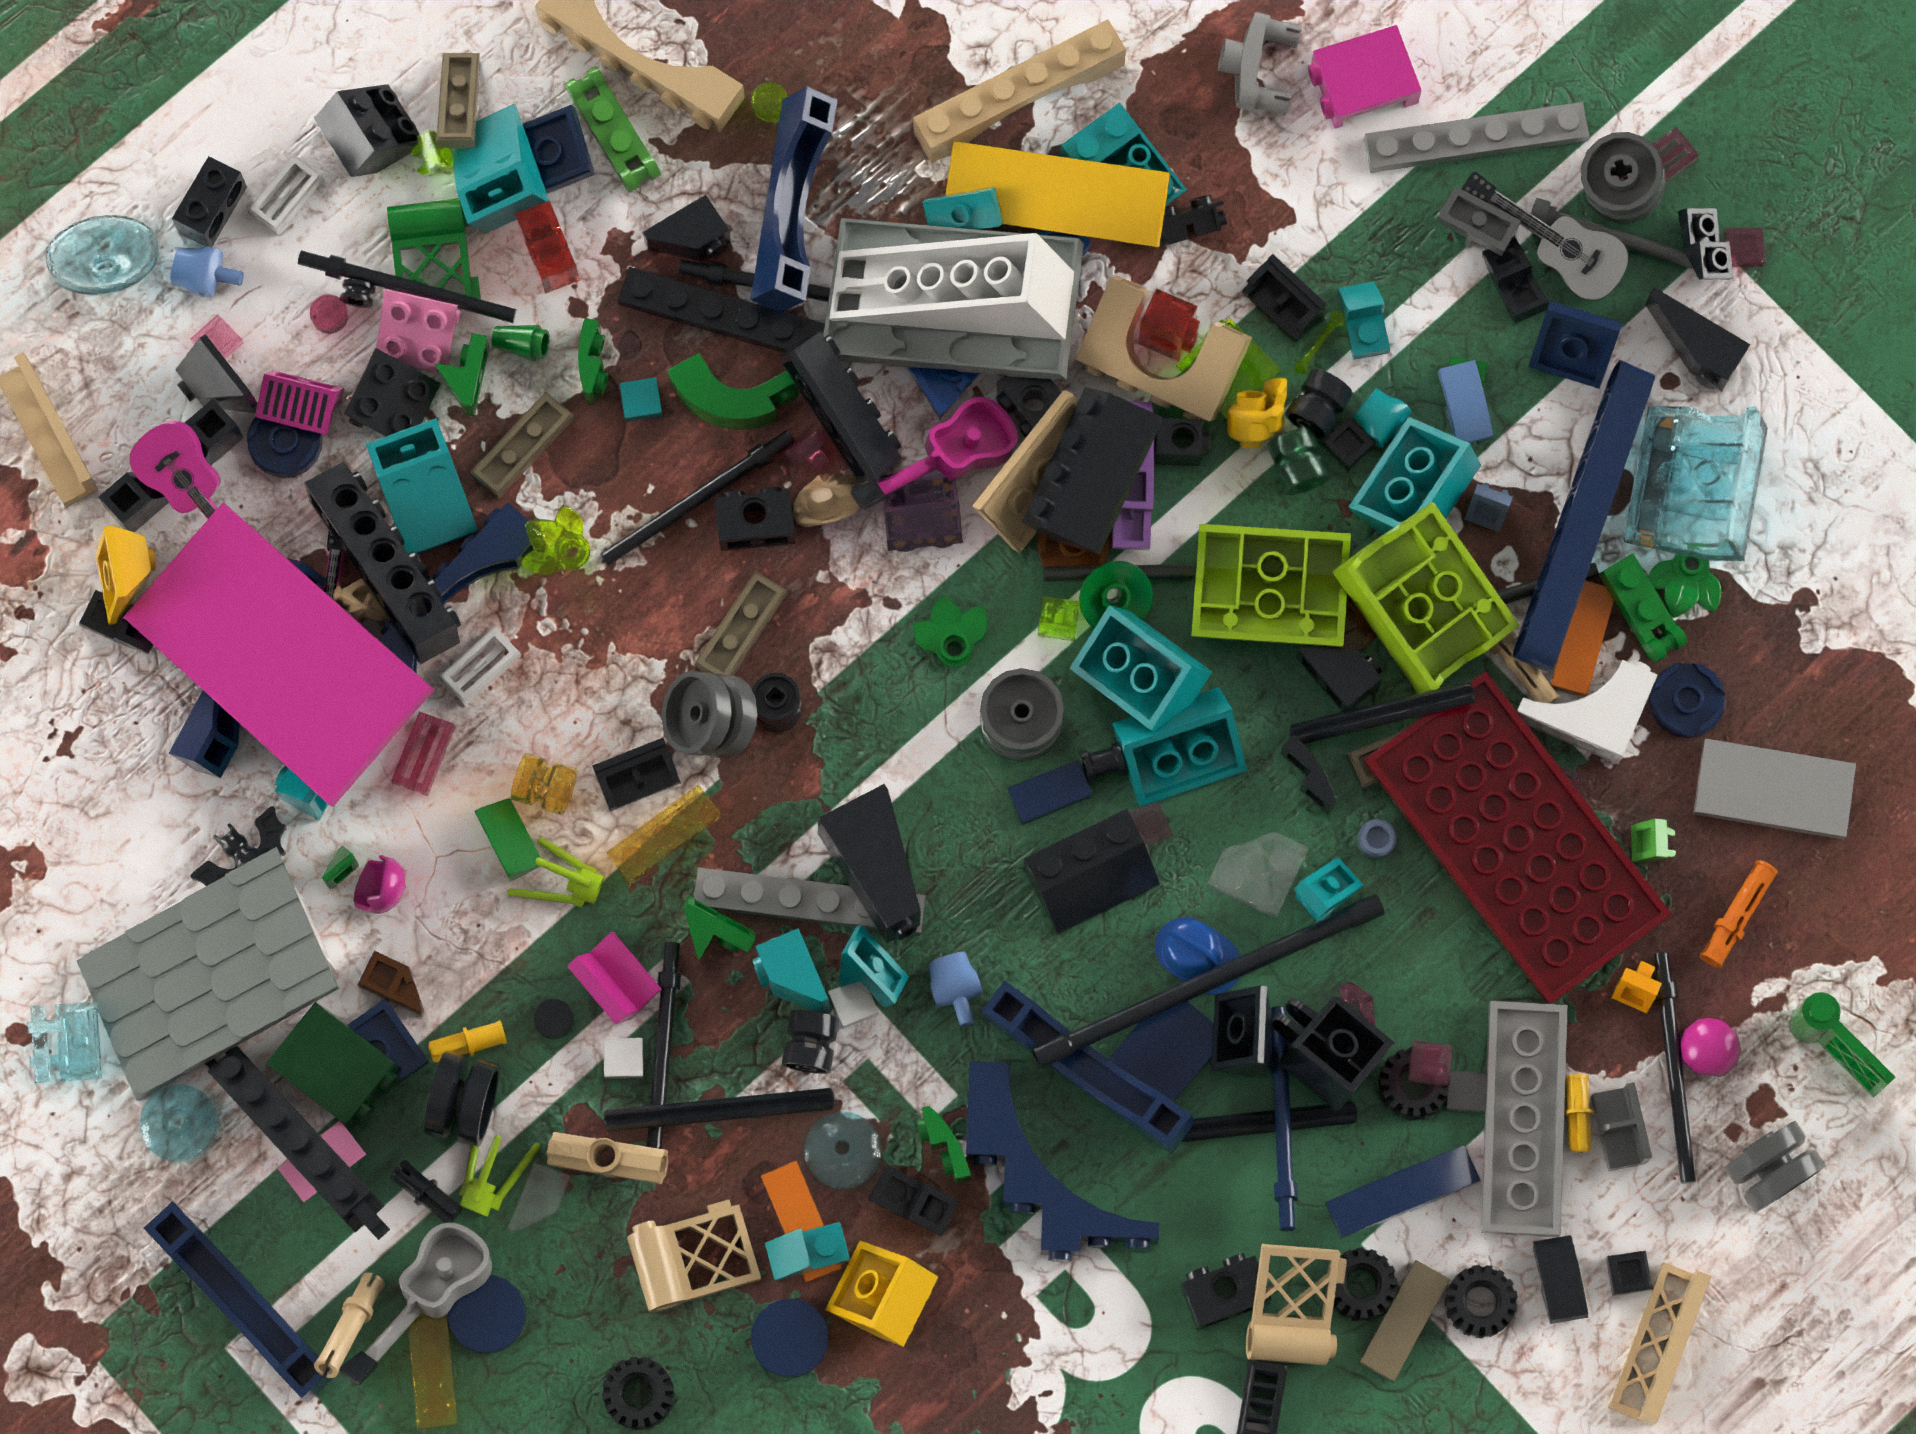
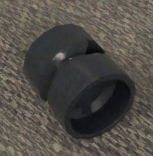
[1285,368,1353,439]
[752,673,802,733]
[782,1010,839,1074]

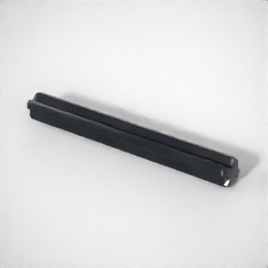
[1290,682,1475,744]
[1181,1101,1357,1142]

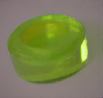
[751,82,788,122]

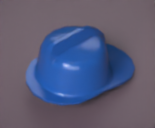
[1155,917,1240,994]

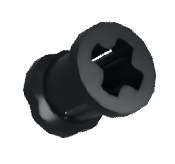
[1081,742,1126,785]

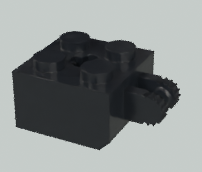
[1272,996,1395,1112]

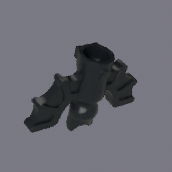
[190,806,287,886]

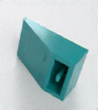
[1057,102,1187,207]
[451,104,550,234]
[366,418,479,555]

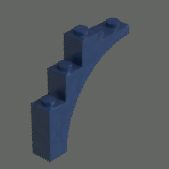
[966,1061,1159,1262]

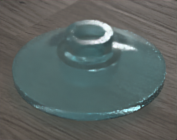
[140,1085,218,1162]
[804,1112,881,1189]

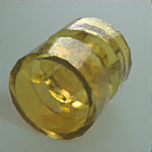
[511,753,578,816]

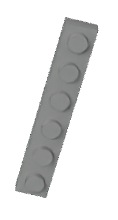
[1364,102,1589,173]
[694,867,926,935]

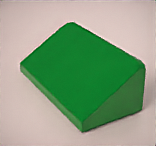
[474,798,541,882]

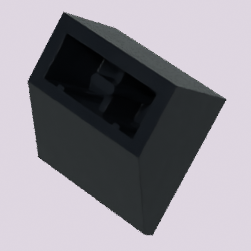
[314,84,425,177]

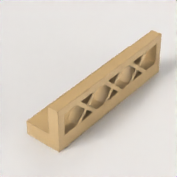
[0,352,98,508]
[1608,1262,1712,1426]

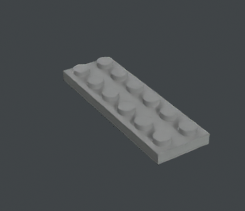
[1481,1001,1568,1237]

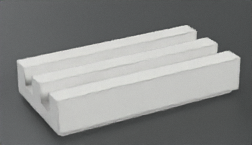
[247,154,324,235]
[439,627,521,706]

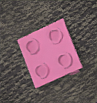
[376,289,461,373]

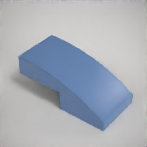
[1438,360,1493,444]

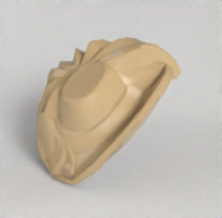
[793,472,861,527]
[333,578,387,622]

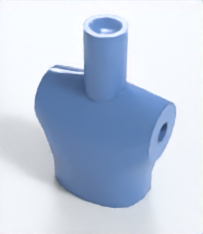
[170,246,244,298]
[928,952,983,1027]

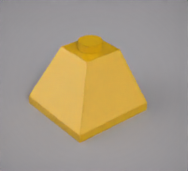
[95,526,156,625]

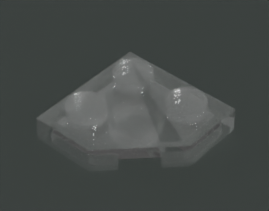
[1207,832,1309,918]

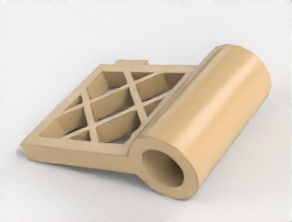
[627,1200,761,1312]
[1246,1244,1347,1366]

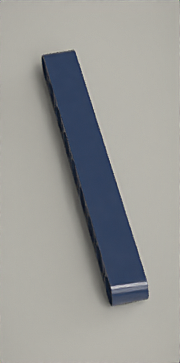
[1512,360,1655,672]

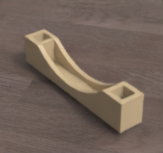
[535,0,745,132]
[913,19,1126,163]

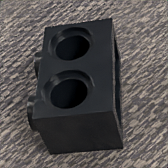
[172,156,247,247]

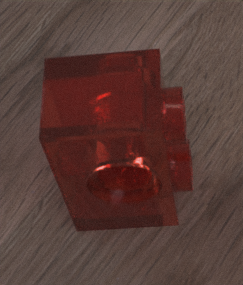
[515,201,580,294]
[1138,288,1201,362]

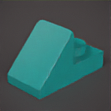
[1337,282,1390,360]
[1294,857,1364,922]
[839,925,909,1007]
[765,1222,850,1281]

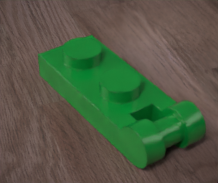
[1598,553,1687,663]

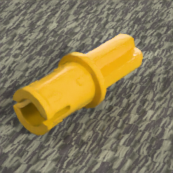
[428,1020,507,1063]
[1564,1074,1594,1153]

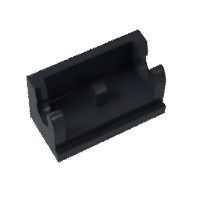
[1242,254,1326,343]
[592,737,681,812]

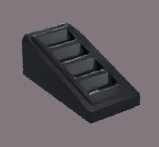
[1236,1360,1288,1434]

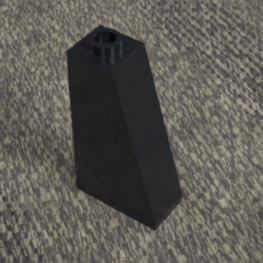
[818,784,921,943]

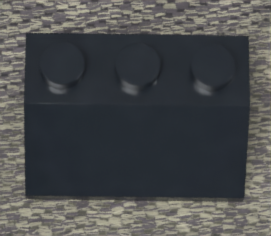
[1023,808,1160,935]

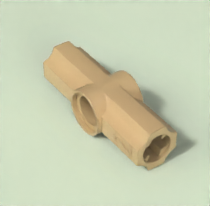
[547,1132,668,1184]

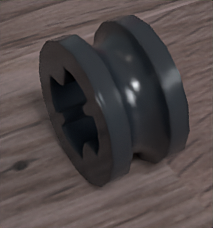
[339,279,376,308]

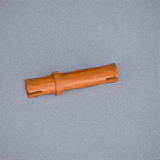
[1699,860,1778,968]

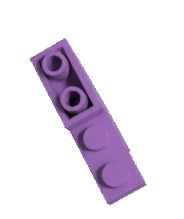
[1111,401,1154,550]

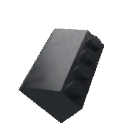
[778,331,902,484]
[1022,387,1164,555]

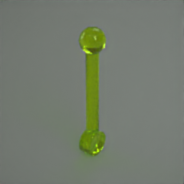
[1294,310,1344,374]

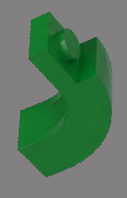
[667,353,800,430]

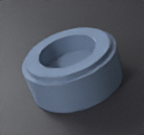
[1357,819,1397,859]

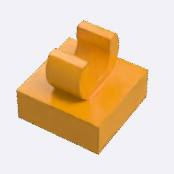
[1611,961,1662,1014]

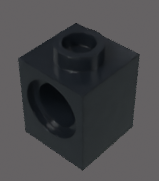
[1155,418,1209,466]

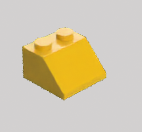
[825,1241,938,1347]

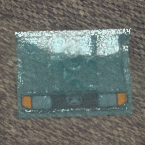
[1623,406,1768,561]

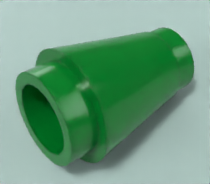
[492,325,550,362]

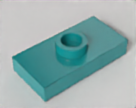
[922,187,1003,230]

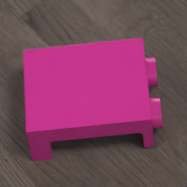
[1308,25,1422,129]

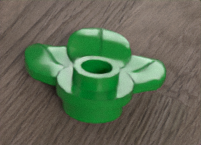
[1648,547,1721,618]
[913,595,987,668]

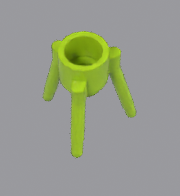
[507,837,605,908]
[459,1135,541,1217]

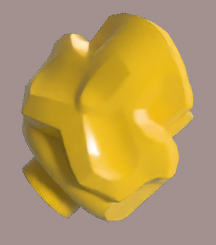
[1227,378,1287,448]

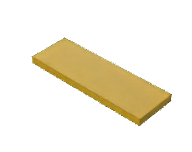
[945,141,1170,247]

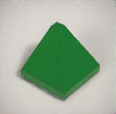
[321,846,359,889]

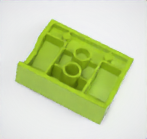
[1332,502,1520,694]
[1191,524,1351,647]

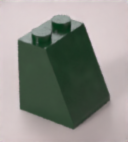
[266,1002,401,1129]

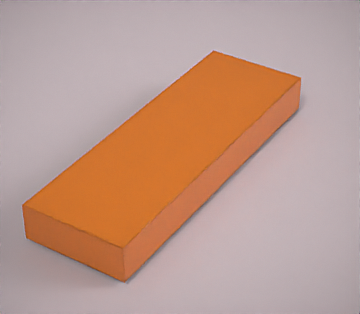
[1551,581,1614,697]
[761,1161,842,1284]

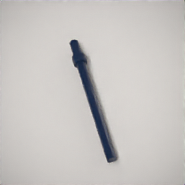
[1271,1006,1298,1232]

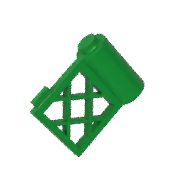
[387,198,481,310]
[1789,992,1896,1097]

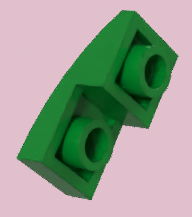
[578,317,608,405]
[916,1106,971,1184]

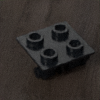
[344,348,440,437]

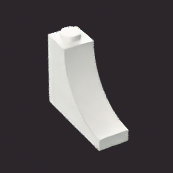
[1517,660,1657,764]

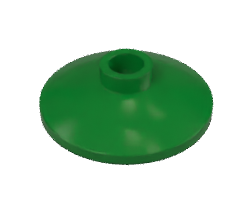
[1079,561,1153,628]

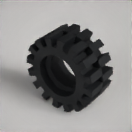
[1378,1047,1450,1121]
[1333,1248,1398,1321]
[1445,1265,1518,1338]
[602,1356,675,1430]

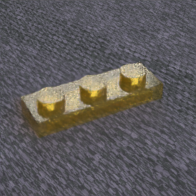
[606,784,722,885]
[408,1313,458,1430]

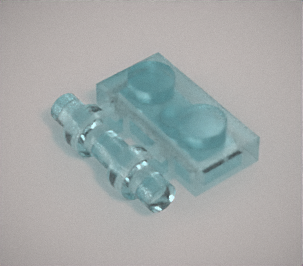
[27,1001,102,1083]

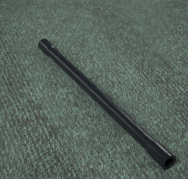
[1031,894,1385,1069]

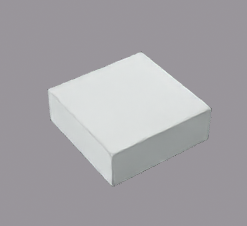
[828,982,879,1029]
[604,1038,644,1079]

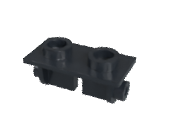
[1160,195,1227,247]

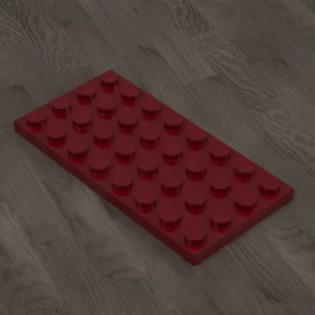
[1363,671,1672,1004]

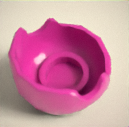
[353,855,406,914]
[1680,1018,1741,1077]

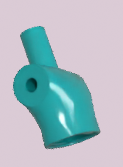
[1352,388,1411,448]

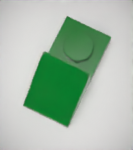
[435,333,490,417]
[684,895,755,960]

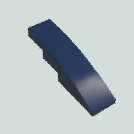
[1325,1145,1481,1239]

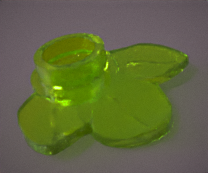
[521,505,590,575]

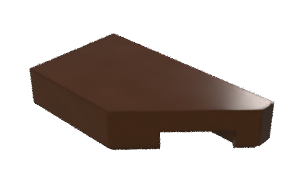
[357,951,425,1017]

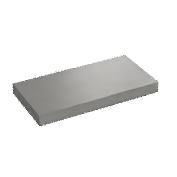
[1693,738,1856,840]

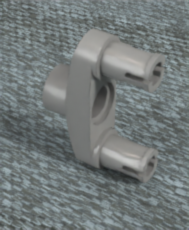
[1218,12,1302,116]

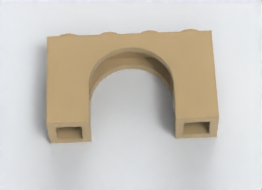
[1075,276,1252,424]

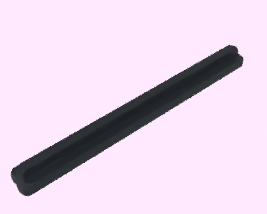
[604,1088,834,1132]

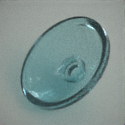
[46,215,159,296]

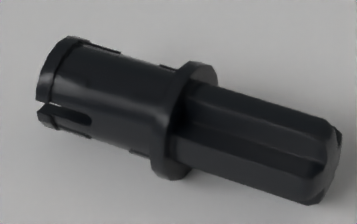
[390,1160,462,1223]

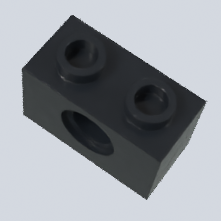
[995,375,1062,438]
[715,487,796,551]
[1180,1253,1272,1331]

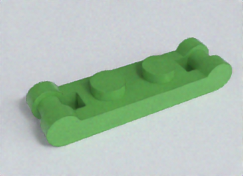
[564,66,661,193]

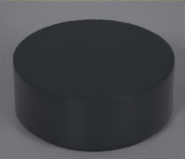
[534,999,573,1039]

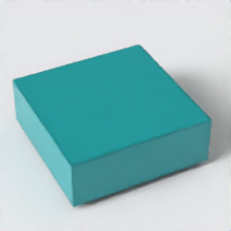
[619,377,662,422]

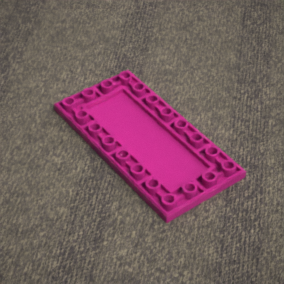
[124,503,434,807]

